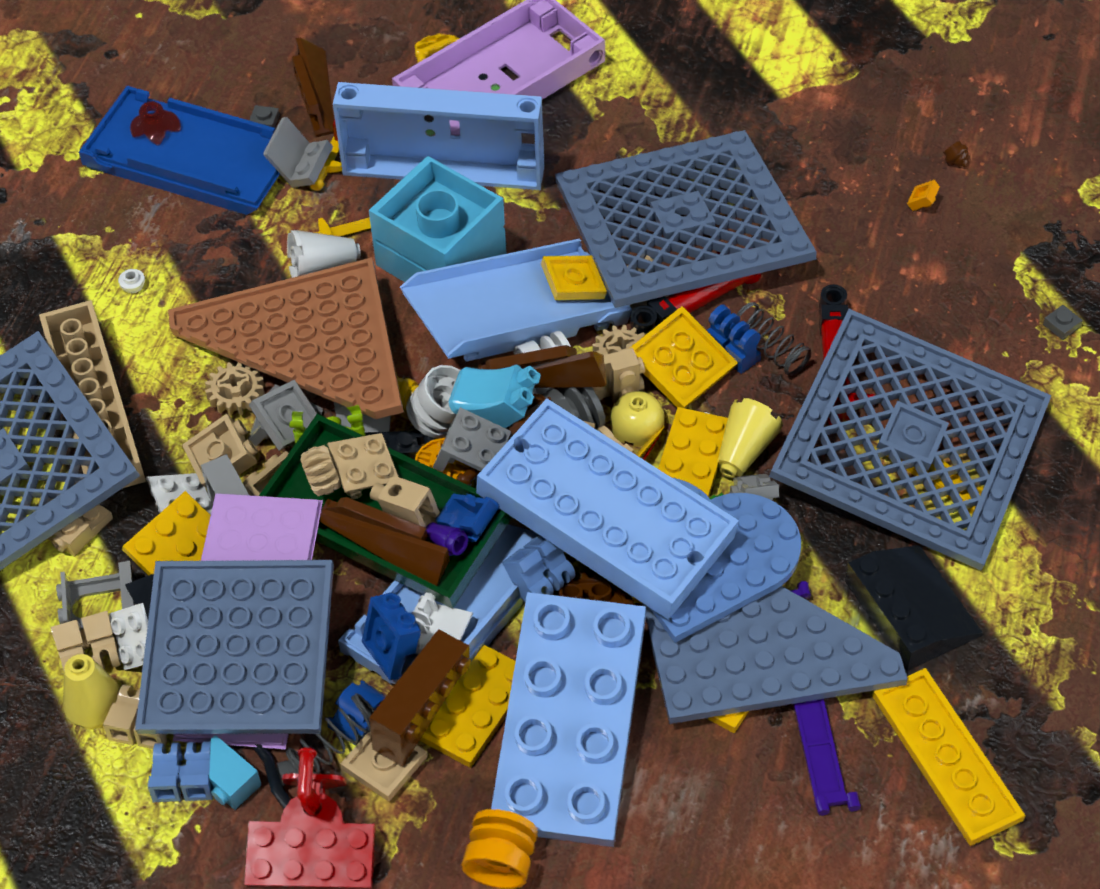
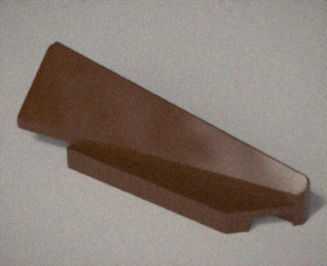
[292,37,334,137]
[478,345,607,388]
[319,497,450,586]

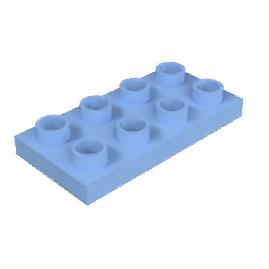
[491,592,646,847]

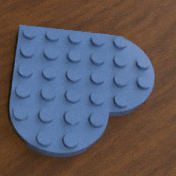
[650,478,801,643]

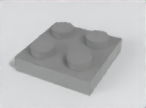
[249,380,317,451]

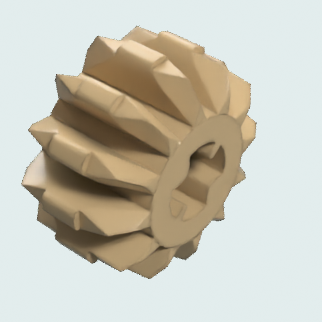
[300,445,341,496]

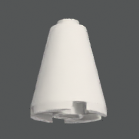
[287,230,361,278]

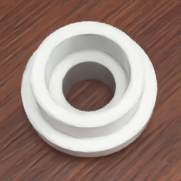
[118,269,145,293]

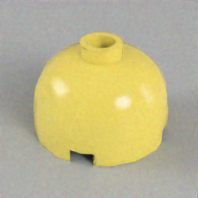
[610,391,665,447]

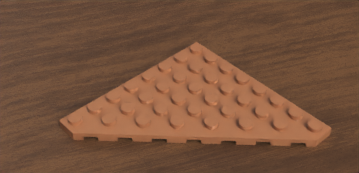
[168,257,404,419]

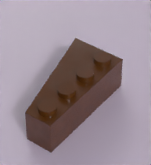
[369,629,471,767]

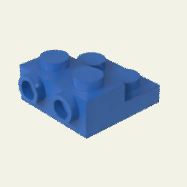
[362,592,421,681]

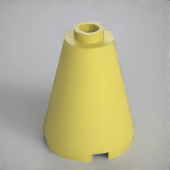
[717,398,783,478]
[63,654,121,730]

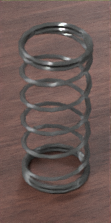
[736,302,812,376]
[286,693,374,774]

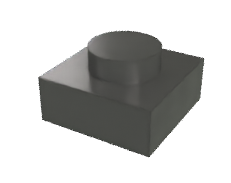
[249,105,280,128]
[1043,305,1083,340]

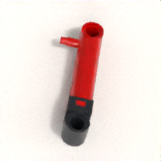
[630,251,762,335]
[819,284,875,425]

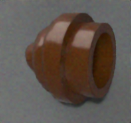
[943,141,969,167]

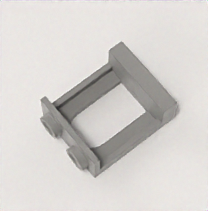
[56,561,135,629]

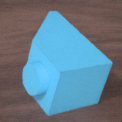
[209,735,262,810]

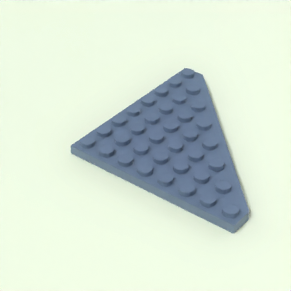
[642,586,908,724]

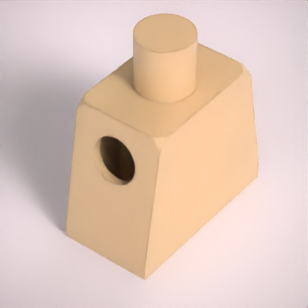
[370,476,440,528]

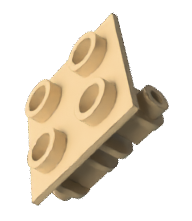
[327,433,398,499]

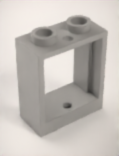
[201,454,249,504]

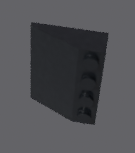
[845,545,983,671]

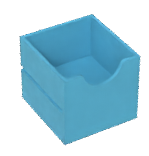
[369,156,506,282]

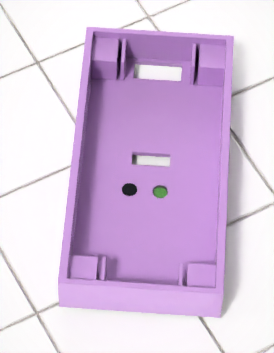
[392,0,605,136]

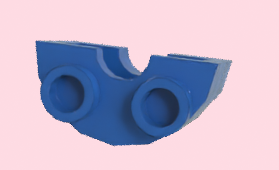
[435,494,500,542]
[327,680,386,746]

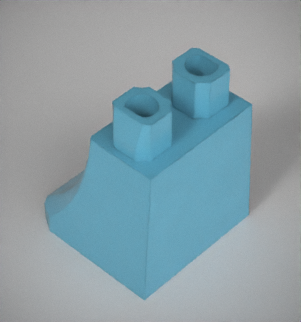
[448,365,541,428]

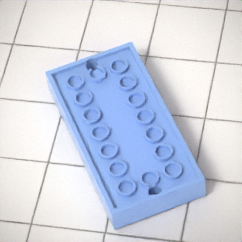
[476,398,739,620]

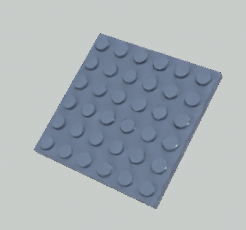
[135,560,334,734]

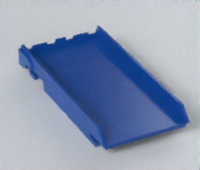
[79,86,280,215]

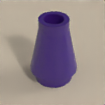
[426,522,468,556]

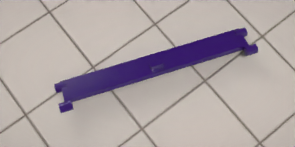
[790,581,861,815]

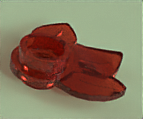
[130,101,181,145]

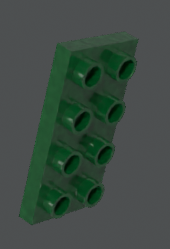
[259,414,512,609]

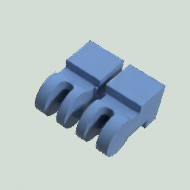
[502,535,575,602]
[148,741,213,802]

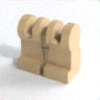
[50,611,121,670]
[103,684,167,749]

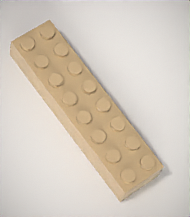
[39,300,146,489]

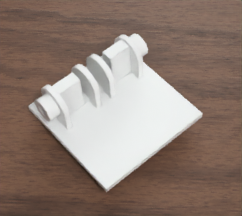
[146,473,213,515]
[412,593,473,655]
[109,603,148,670]

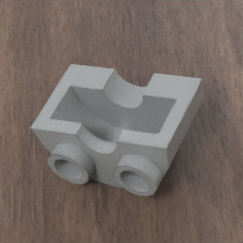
[730,474,779,503]

